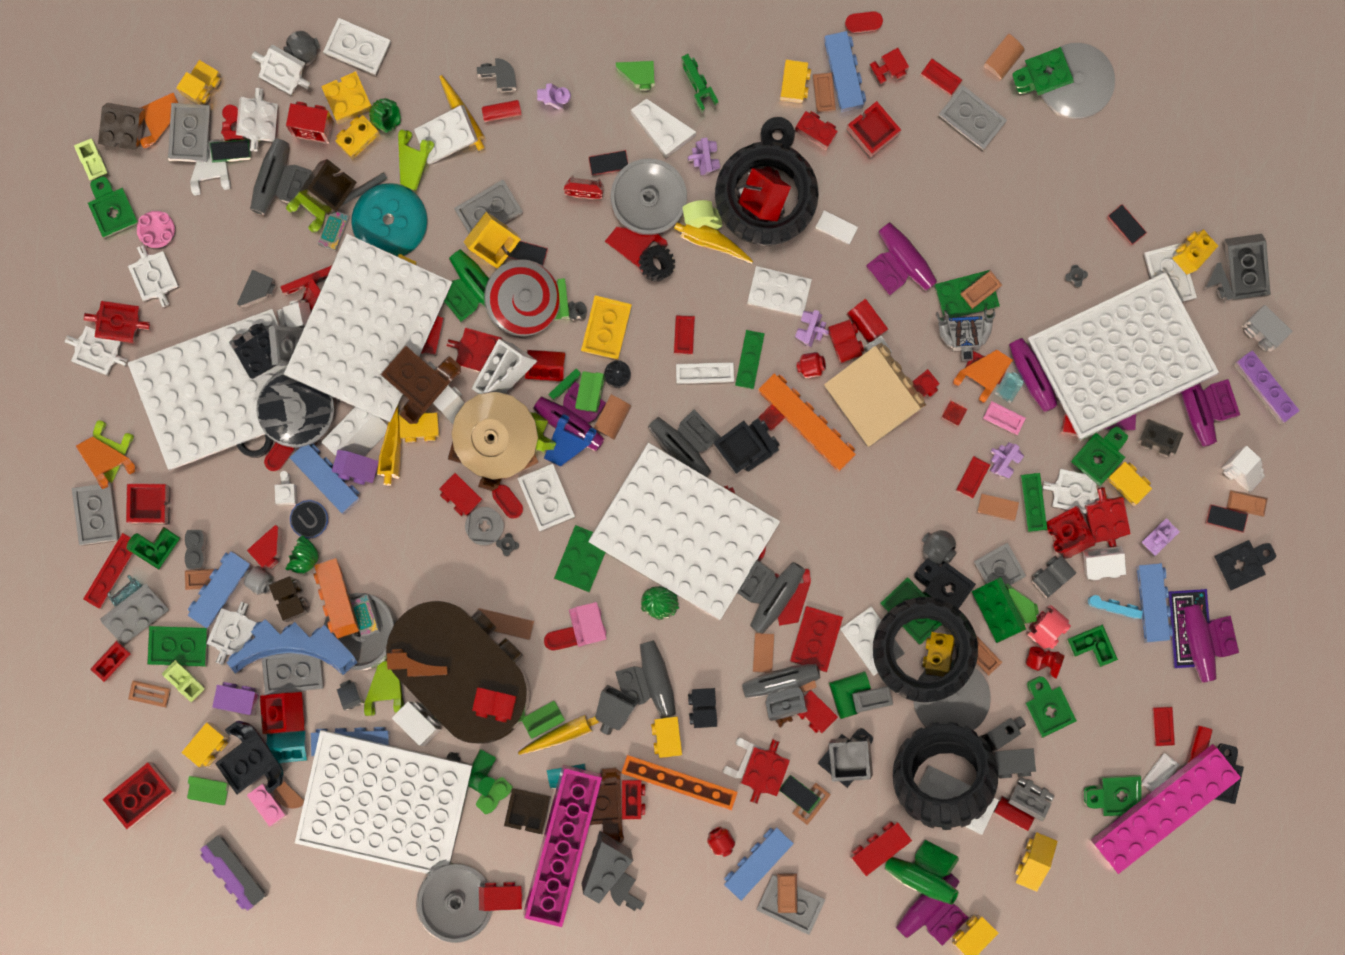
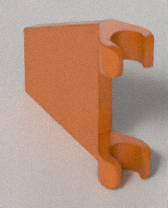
[140,93,178,148]
[953,350,1013,403]
[76,436,135,489]

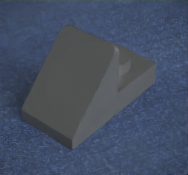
[1203,262,1235,303]

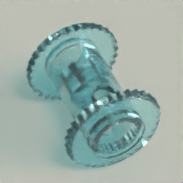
[107,575,142,607]

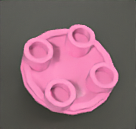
[137,211,175,248]

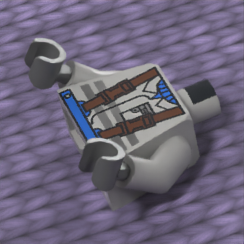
[936,308,995,361]

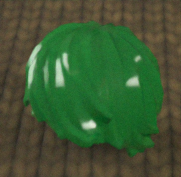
[369,98,401,133]
[285,536,319,573]
[641,586,679,620]

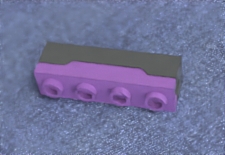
[1233,350,1300,425]
[200,834,268,911]

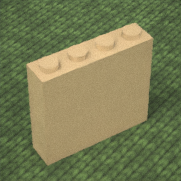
[824,343,926,447]

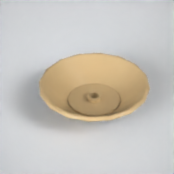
[451,392,538,479]

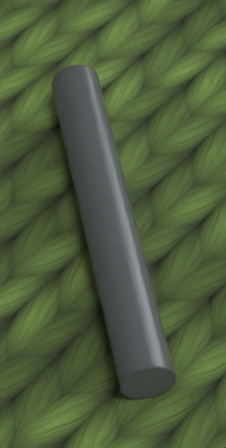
[341,172,387,206]

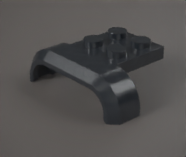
[215,721,284,795]

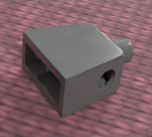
[595,685,640,735]
[979,716,1026,752]

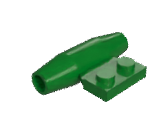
[444,249,489,322]
[885,840,959,905]

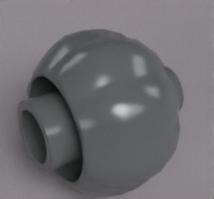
[283,31,320,67]
[922,530,957,565]

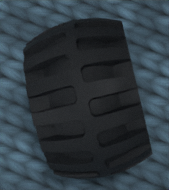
[715,142,819,246]
[873,597,978,702]
[893,722,998,830]

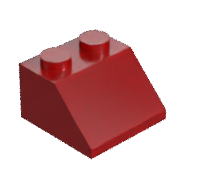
[247,524,283,570]
[260,692,305,734]

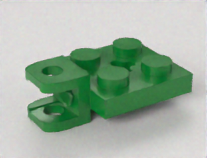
[1012,47,1074,96]
[681,54,719,113]
[88,176,138,238]
[1071,427,1128,486]
[1025,676,1077,738]
[1083,775,1142,816]

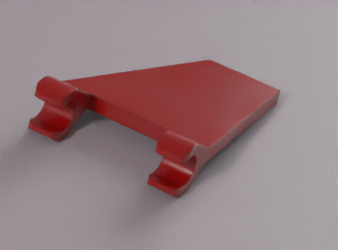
[605,226,668,272]
[775,568,811,626]

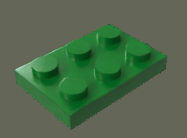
[934,270,1000,318]
[554,525,606,593]
[880,577,942,645]
[972,577,1026,643]
[147,626,208,667]

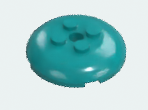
[351,183,428,257]

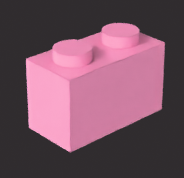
[569,602,606,647]
[247,783,288,827]

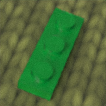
[735,330,765,390]
[1020,473,1047,532]

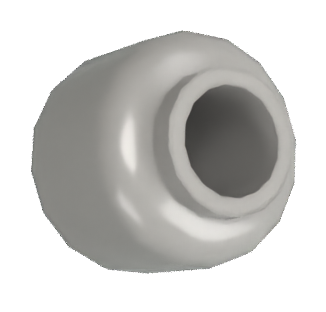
[244,566,273,595]

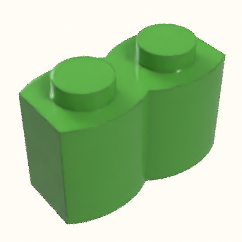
[476,777,513,815]

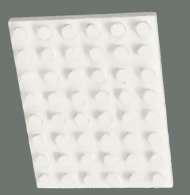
[283,234,452,422]
[1028,272,1219,440]
[128,309,287,470]
[588,442,780,620]
[295,730,472,874]

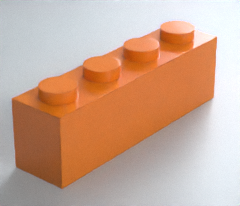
[313,558,359,639]

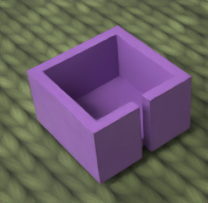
[212,682,260,716]

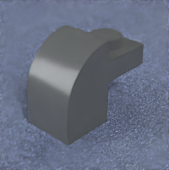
[477,58,517,92]
[610,872,644,911]

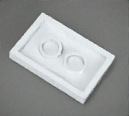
[323,18,391,76]
[414,105,478,164]
[1144,243,1197,302]
[747,266,812,317]
[517,464,575,532]
[840,607,905,676]

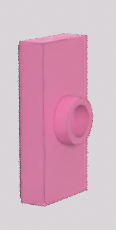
[983,401,1026,435]

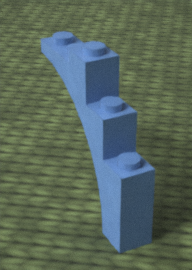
[226,619,357,675]

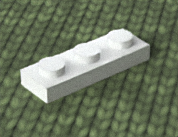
[676,363,734,384]

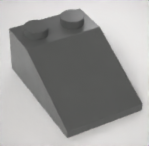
[1224,234,1271,300]

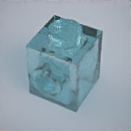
[994,372,1024,403]

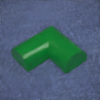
[127,527,180,570]
[1067,624,1118,667]
[828,671,871,719]
[468,749,496,797]

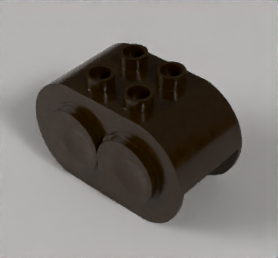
[386,601,530,744]

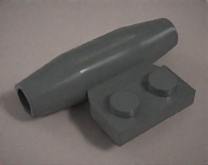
[250,138,312,215]
[648,409,721,477]
[737,560,805,634]
[615,640,676,719]
[742,664,821,721]

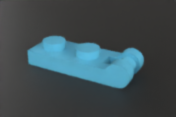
[1087,595,1143,619]

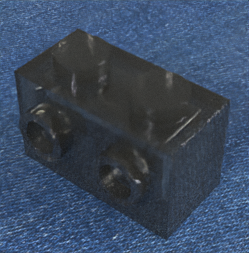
[1137,419,1184,457]

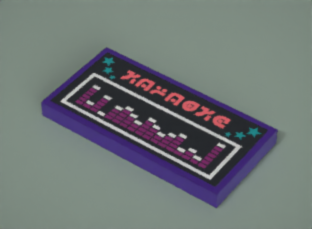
[1168,589,1210,668]

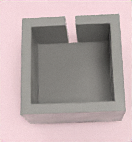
[1243,305,1293,352]

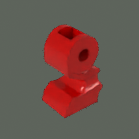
[221,104,245,141]
[1026,646,1065,679]

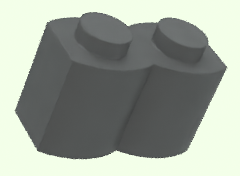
[185,530,207,570]
[1031,555,1076,599]

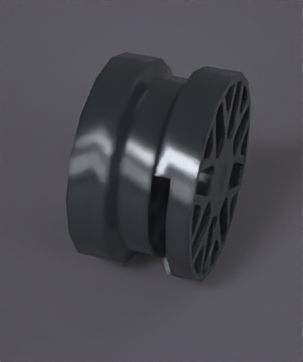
[604,360,631,388]

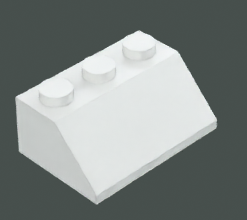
[322,407,387,457]

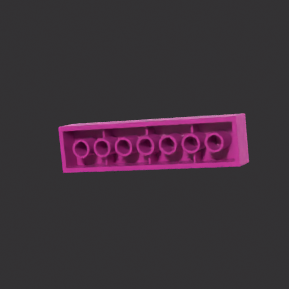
[1091,744,1241,874]
[523,765,602,927]

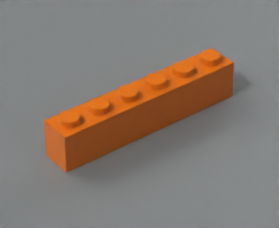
[758,373,856,472]
[621,755,738,810]

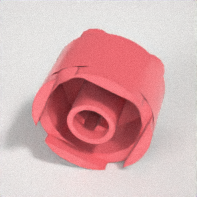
[1026,605,1071,649]

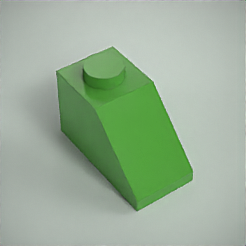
[616,61,655,91]
[1005,584,1039,624]

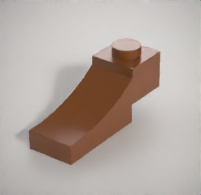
[387,649,449,677]

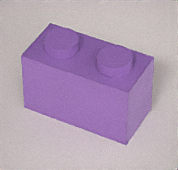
[332,450,379,485]

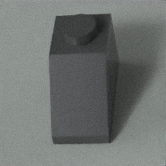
[237,270,276,308]
[336,680,365,711]

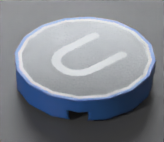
[290,500,328,538]

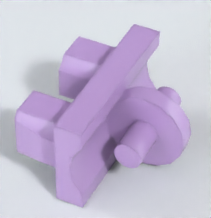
[537,83,571,109]
[688,138,720,176]
[795,310,829,347]
[990,442,1024,478]
[1141,518,1180,556]

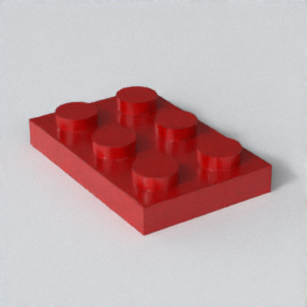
[790,606,843,673]

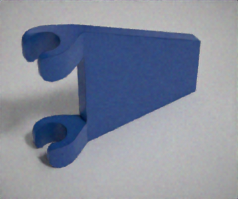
[544,414,597,467]

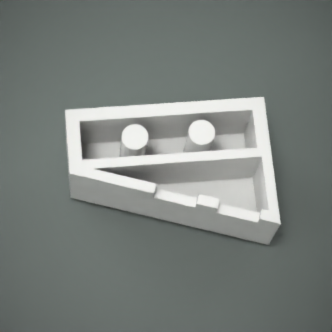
[631,99,696,158]
[471,339,537,394]
[422,358,464,424]
[1221,446,1265,493]

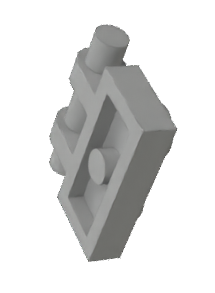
[1008,777,1055,821]

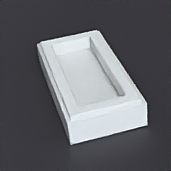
[815,210,858,245]
[1141,753,1180,792]

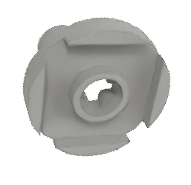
[465,507,504,546]

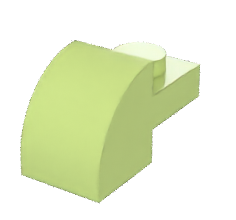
[74,138,108,180]
[682,200,723,229]
[162,660,205,702]

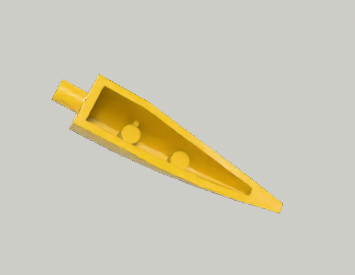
[439,75,485,151]
[674,222,753,264]
[377,405,401,485]
[518,714,599,755]

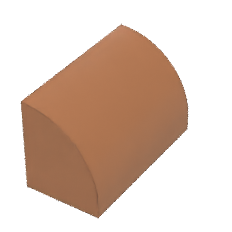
[984,34,1025,80]
[594,394,632,440]

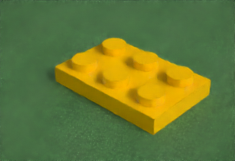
[581,295,632,360]

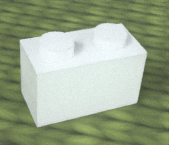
[1083,546,1126,580]

